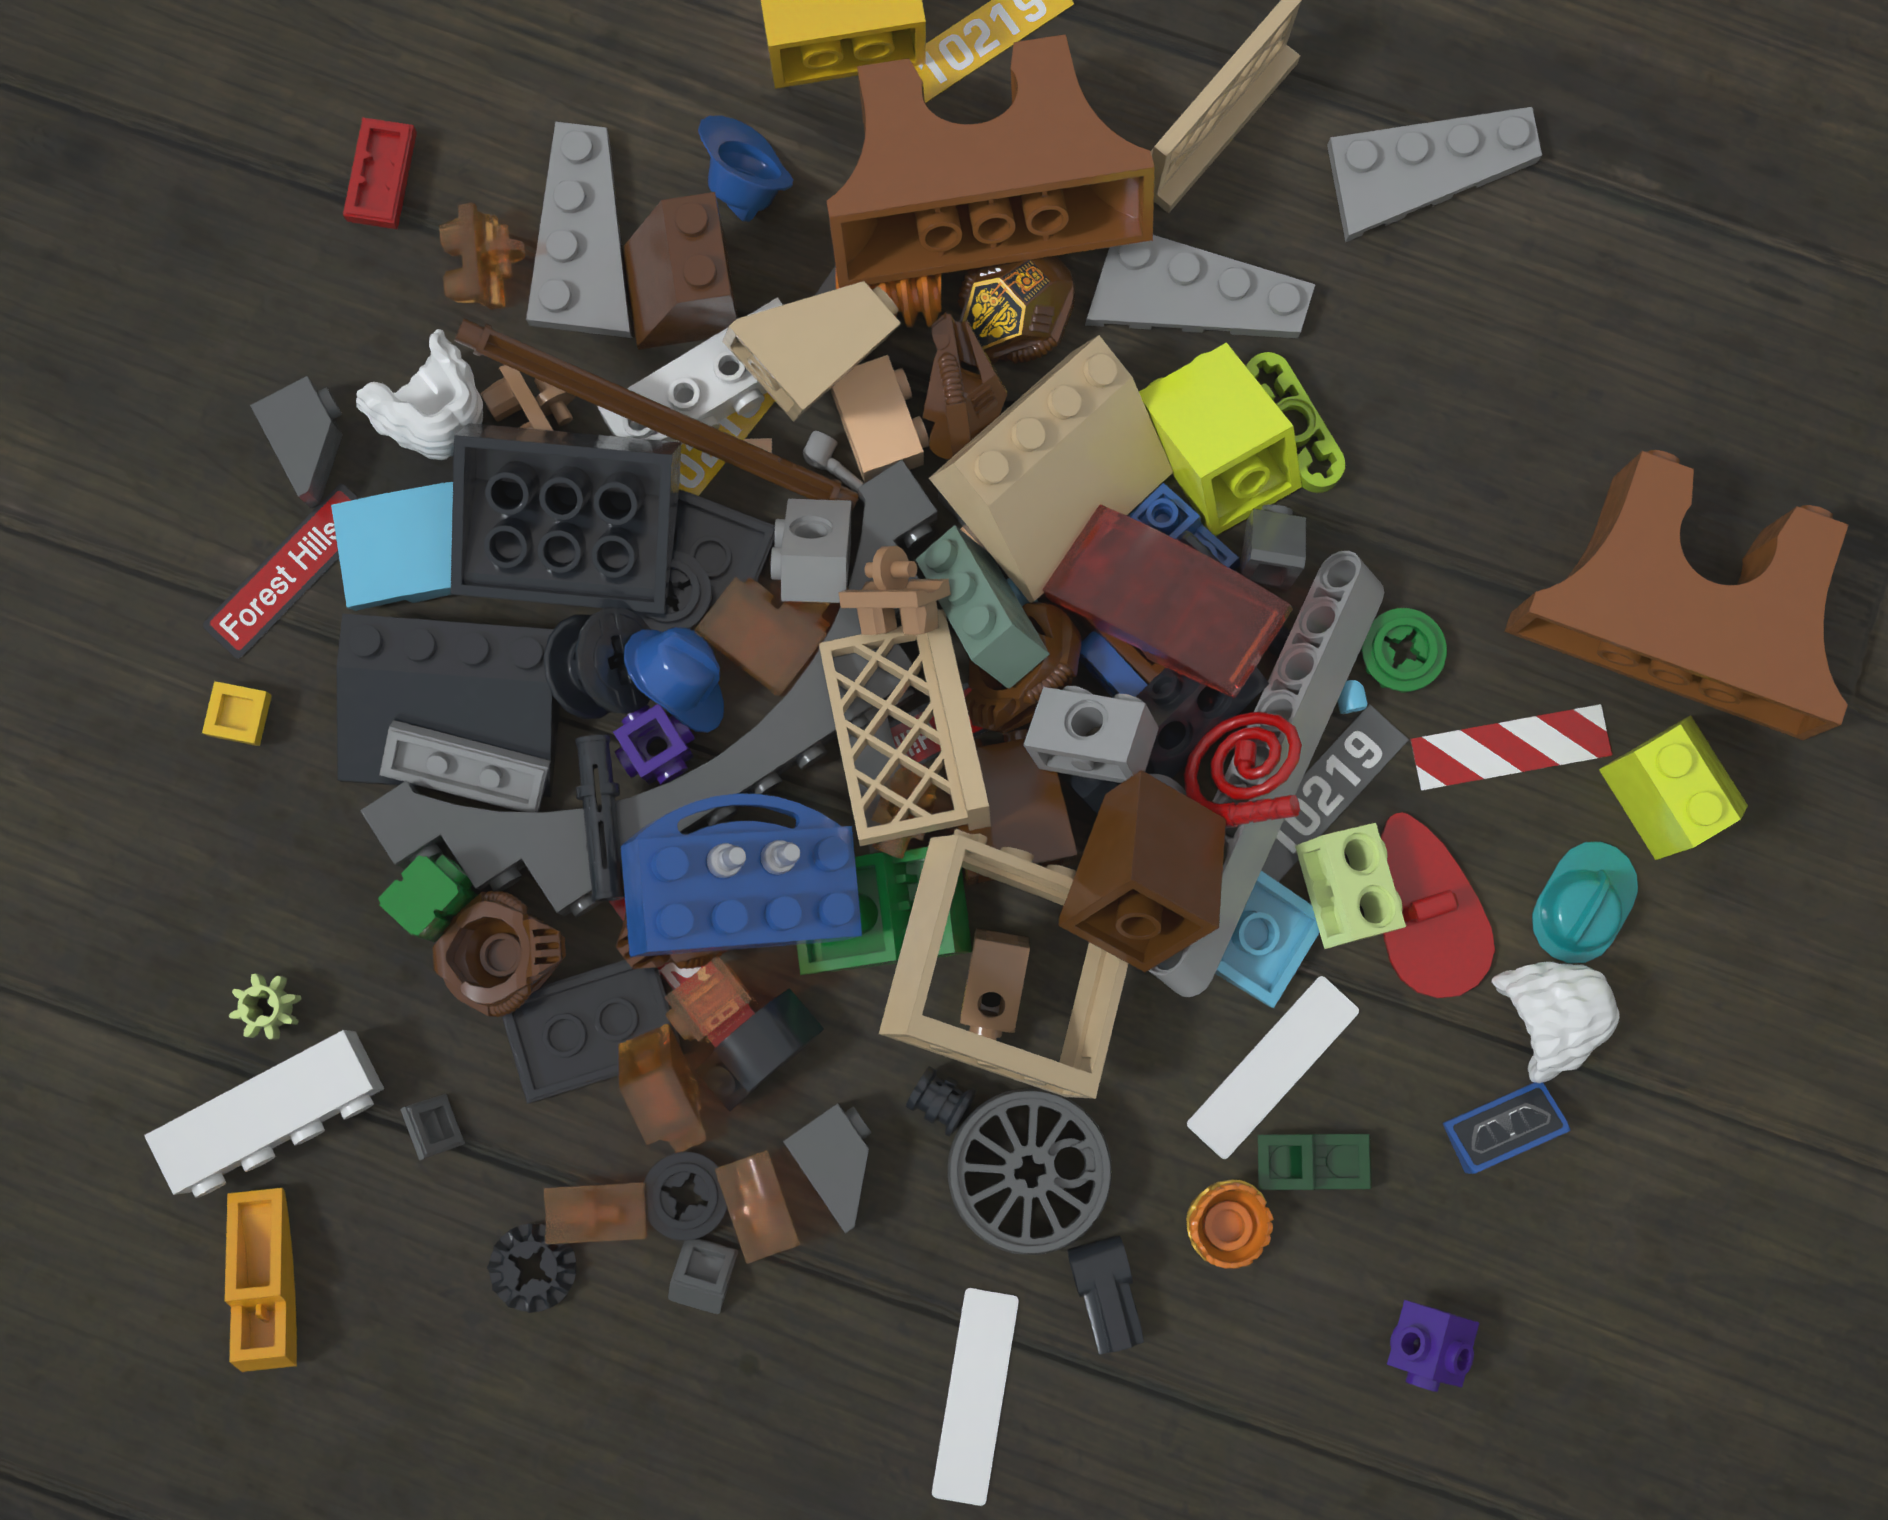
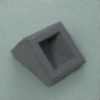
[668,1238,739,1314]

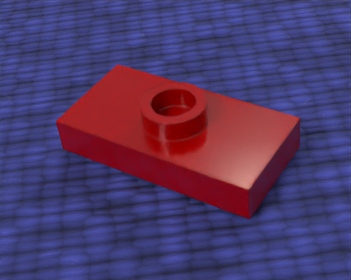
[343,117,417,230]

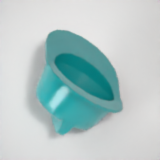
[1532,842,1638,963]

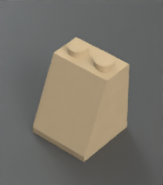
[722,281,900,422]

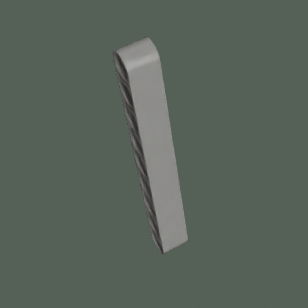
[1148,551,1384,997]

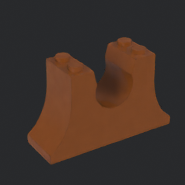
[827,34,1155,288]
[1504,450,1848,740]

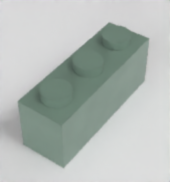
[916,525,1050,689]

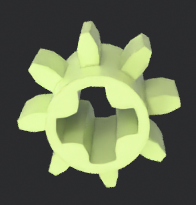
[229,973,301,1040]

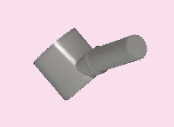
[803,431,864,493]

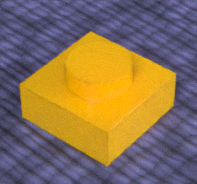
[202,681,272,746]

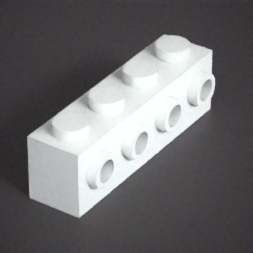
[597,297,782,445]
[144,1030,384,1198]

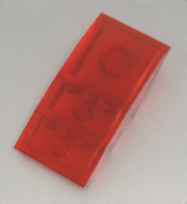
[1042,504,1293,698]

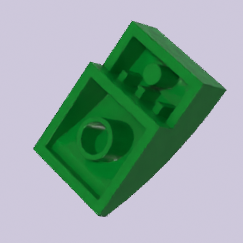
[797,847,972,975]

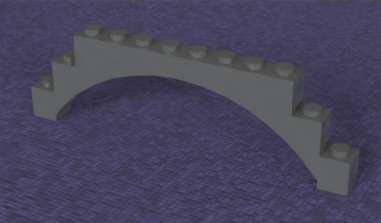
[360,460,937,918]

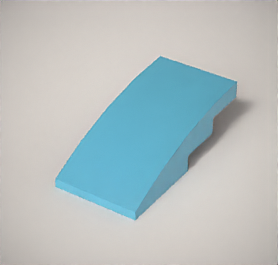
[331,482,453,611]
[1215,871,1320,1008]

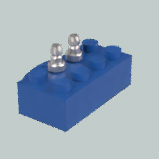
[621,794,862,957]

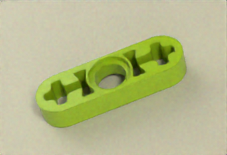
[1246,352,1345,493]

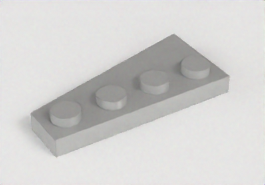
[1327,107,1542,242]
[526,122,632,338]
[1085,235,1315,338]

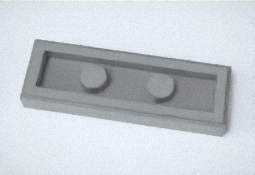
[380,720,551,813]

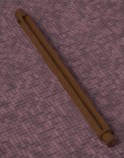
[454,318,858,512]

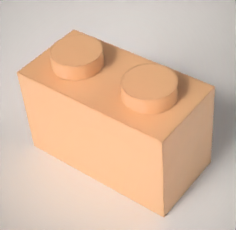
[830,355,929,484]

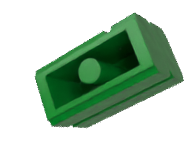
[378,854,477,942]

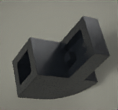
[695,988,824,1111]

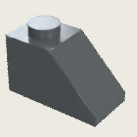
[250,376,343,509]
[1237,505,1306,590]
[783,1103,871,1233]

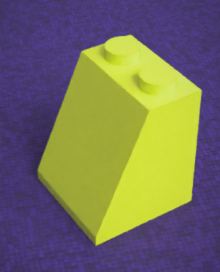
[1139,342,1302,536]
[1599,715,1748,860]

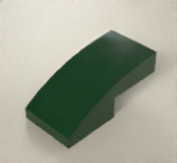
[1258,1134,1372,1190]

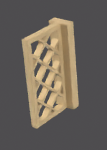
[1151,0,1302,213]
[819,609,991,846]

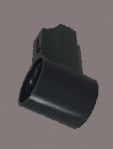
[1067,1235,1144,1354]

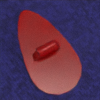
[1380,812,1495,999]

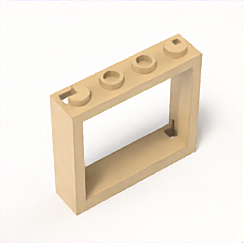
[879,829,1129,1099]

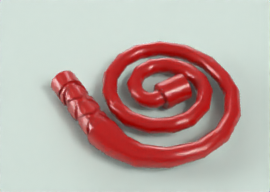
[1184,711,1302,827]

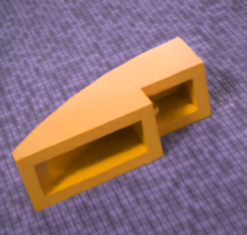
[225,1188,297,1372]

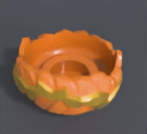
[1186,1180,1274,1269]

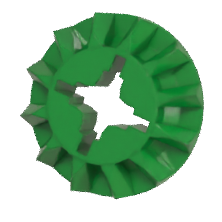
[1360,608,1447,693]

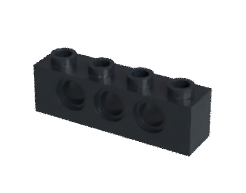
[1057,624,1269,816]

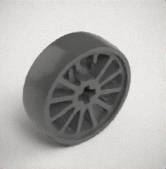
[948,1089,1112,1255]

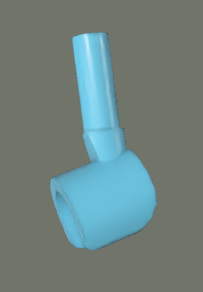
[1337,680,1368,714]

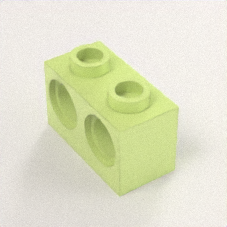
[1295,823,1406,949]

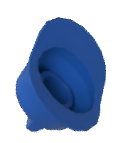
[698,115,794,222]
[624,627,724,733]

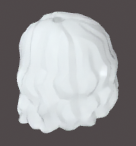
[356,329,483,460]
[1491,962,1619,1083]

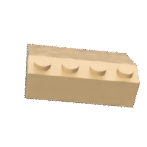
[929,335,1173,603]

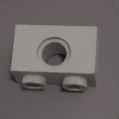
[771,499,851,603]
[1024,686,1159,783]

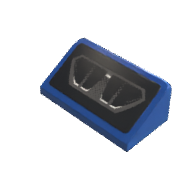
[1442,1082,1571,1174]

